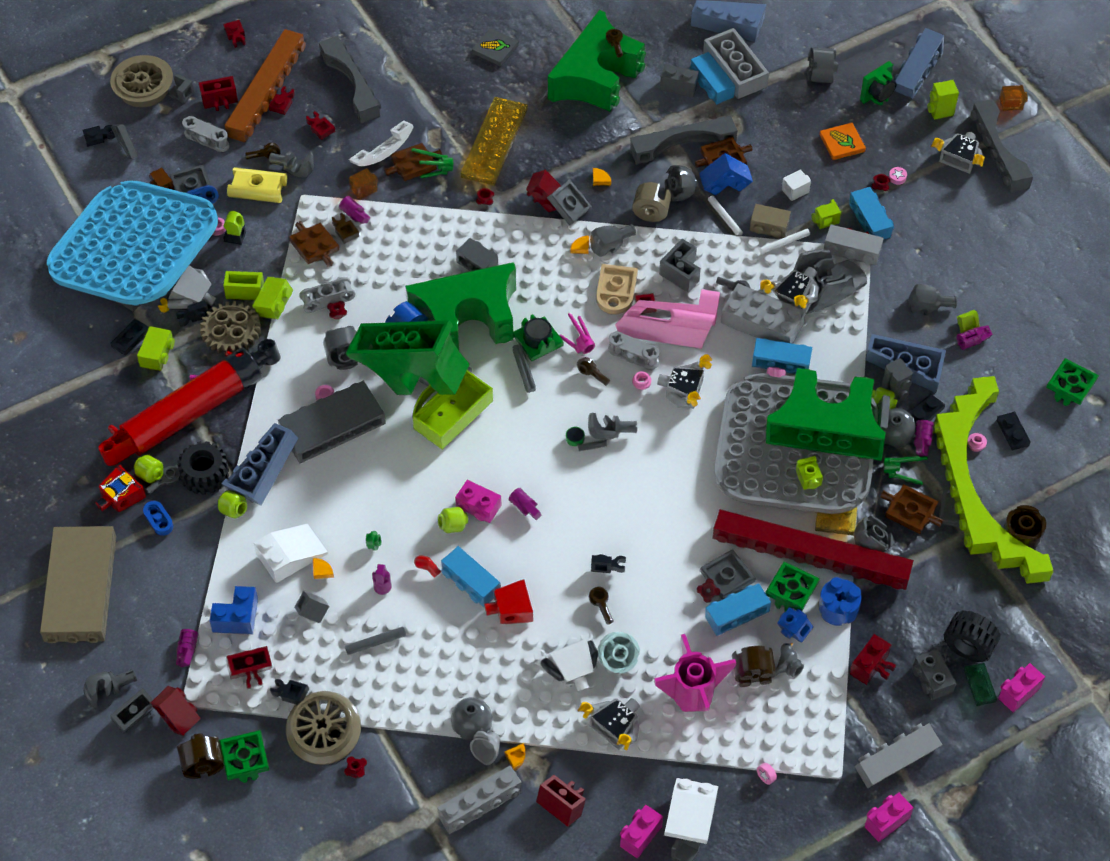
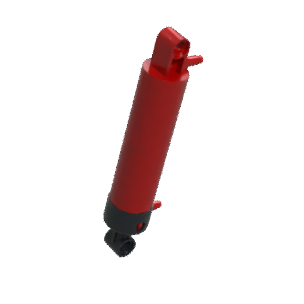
[98,339,281,466]

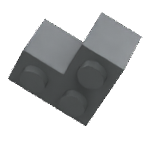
[659,239,701,293]

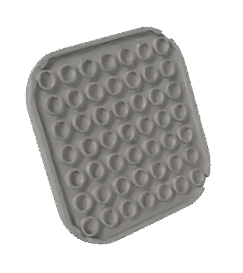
[714,373,878,514]

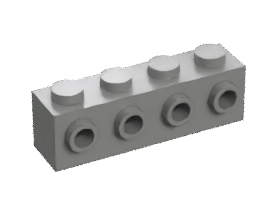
[854,723,942,788]
[437,765,522,834]

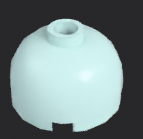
[598,632,640,673]

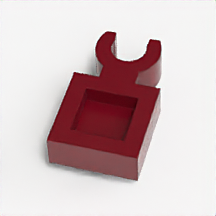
[223,20,246,48]
[269,86,295,115]
[306,111,336,140]

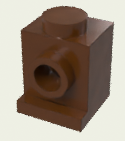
[149,168,174,190]

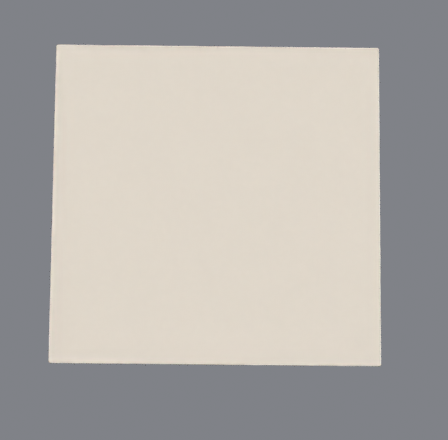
[184,195,871,779]

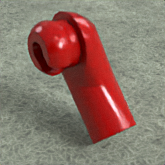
[414,555,441,578]

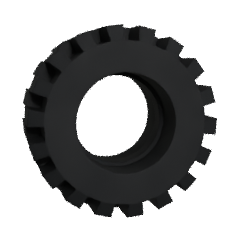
[177,441,229,495]
[943,610,1001,662]

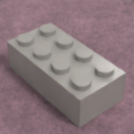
[703,28,769,99]
[721,283,806,344]

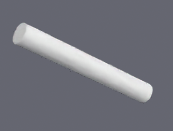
[708,195,743,236]
[759,229,810,254]

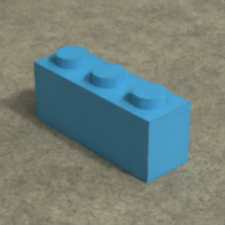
[689,52,735,105]
[849,187,894,240]
[752,338,812,374]
[441,546,501,607]
[705,583,771,636]

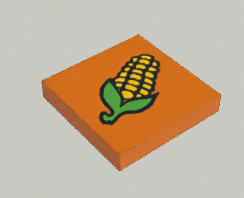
[820,123,866,160]

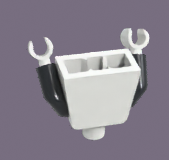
[534,633,598,692]

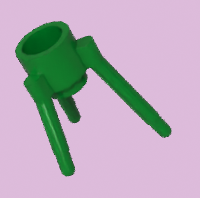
[412,148,453,178]
[884,456,928,485]

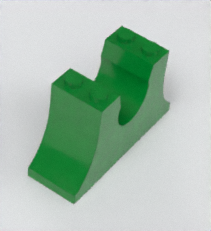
[548,10,646,112]
[405,262,516,350]
[346,320,470,395]
[766,368,886,461]

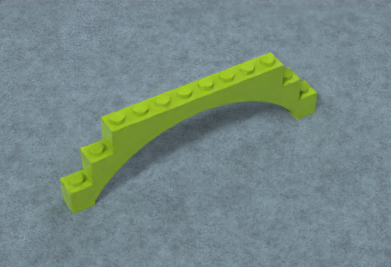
[933,376,1053,584]

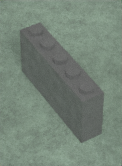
[278,380,386,463]

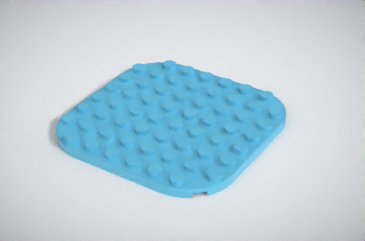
[47,181,218,306]

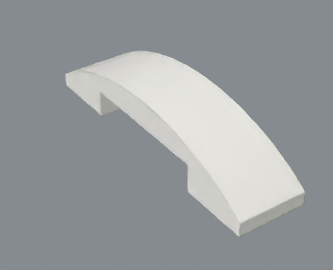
[349,120,413,166]

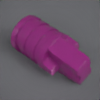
[339,196,371,224]
[957,325,993,350]
[914,420,934,456]
[508,488,542,520]
[372,564,392,595]
[176,629,199,668]

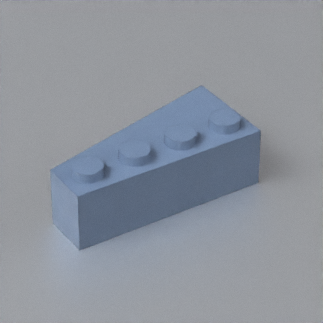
[691,0,766,42]
[894,28,944,99]
[866,334,946,393]
[221,423,298,506]

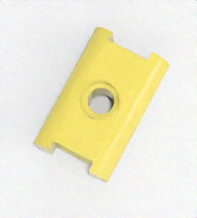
[227,167,287,203]

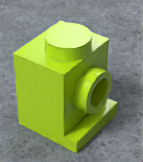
[811,199,841,229]
[796,456,823,490]

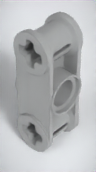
[182,116,229,152]
[299,277,355,313]
[608,331,660,370]

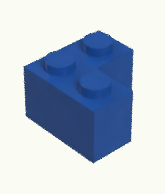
[699,153,753,196]
[210,586,258,634]

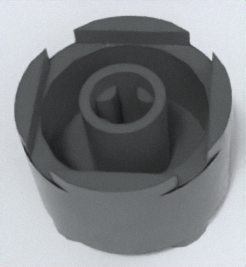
[807,47,838,83]
[323,326,358,370]

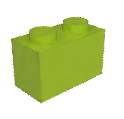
[927,80,959,120]
[223,271,264,300]
[253,277,293,319]
[137,326,175,371]

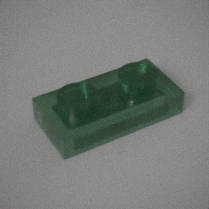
[964,663,997,706]

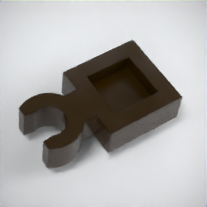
[332,213,360,244]

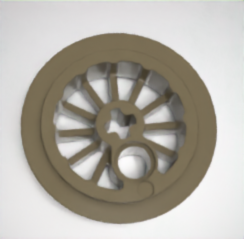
[110,55,173,108]
[286,691,361,765]

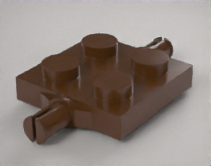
[695,137,753,168]
[384,143,442,181]
[289,221,339,267]
[880,484,944,534]

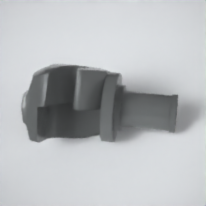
[269,151,314,178]
[590,224,636,257]
[908,284,957,315]
[588,413,637,439]
[83,669,137,709]

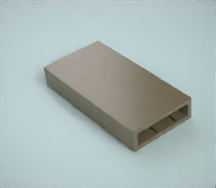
[40,526,116,643]

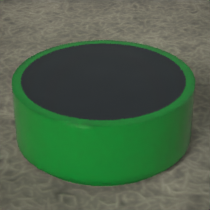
[566,427,585,446]

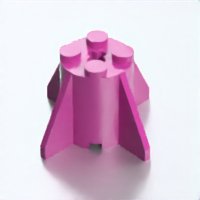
[654,634,736,712]

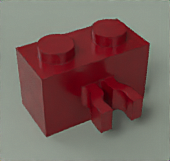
[198,76,238,111]
[526,169,561,212]
[850,634,896,685]
[226,646,272,689]
[150,686,201,736]
[536,775,586,827]

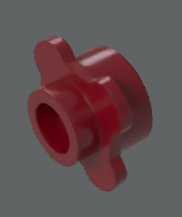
[872,174,891,191]
[476,188,494,205]
[327,301,347,319]
[697,579,721,603]
[344,756,367,778]

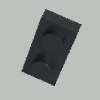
[110,319,149,356]
[909,393,945,426]
[996,411,1031,451]

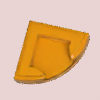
[593,168,611,186]
[570,236,589,254]
[313,558,334,579]
[504,744,525,771]

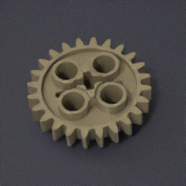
[200,301,261,354]

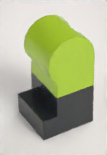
[223,211,246,245]

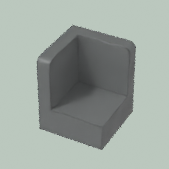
[168,74,195,104]
[294,590,330,623]
[671,838,701,861]

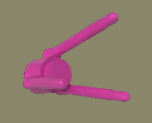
[559,313,595,354]

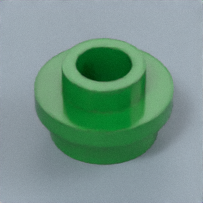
[366,531,382,551]

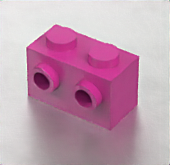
[455,480,502,523]
[998,663,1045,713]
[864,792,914,842]
[619,805,663,859]

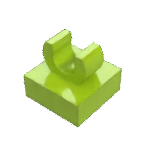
[957,310,980,333]

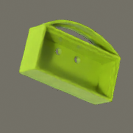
[412,370,493,450]

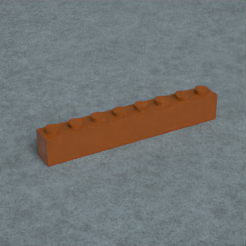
[225,29,306,143]

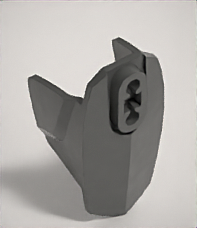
[794,249,867,314]

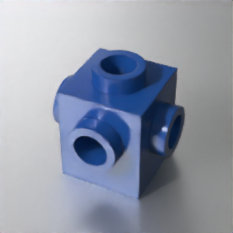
[777,607,813,643]

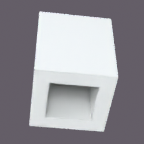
[782,170,811,201]

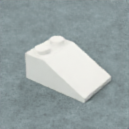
[254,524,328,583]
[664,778,718,844]

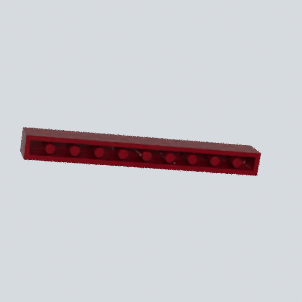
[712,509,914,590]

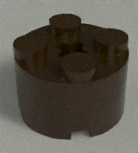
[1003,505,1047,550]
[732,646,776,687]
[177,733,224,779]

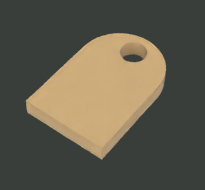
[596,264,638,314]

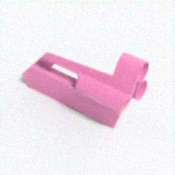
[615,289,720,349]

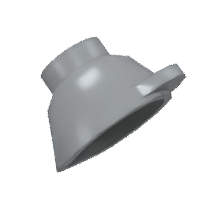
[470,731,500,765]

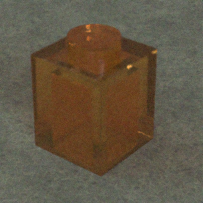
[999,85,1028,111]
[349,168,378,200]

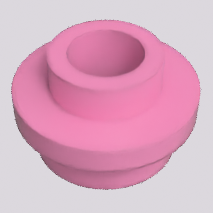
[632,371,651,390]
[967,433,987,452]

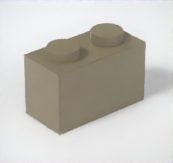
[750,204,791,238]

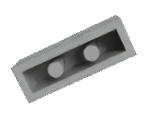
[824,225,884,265]

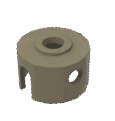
[632,182,671,222]

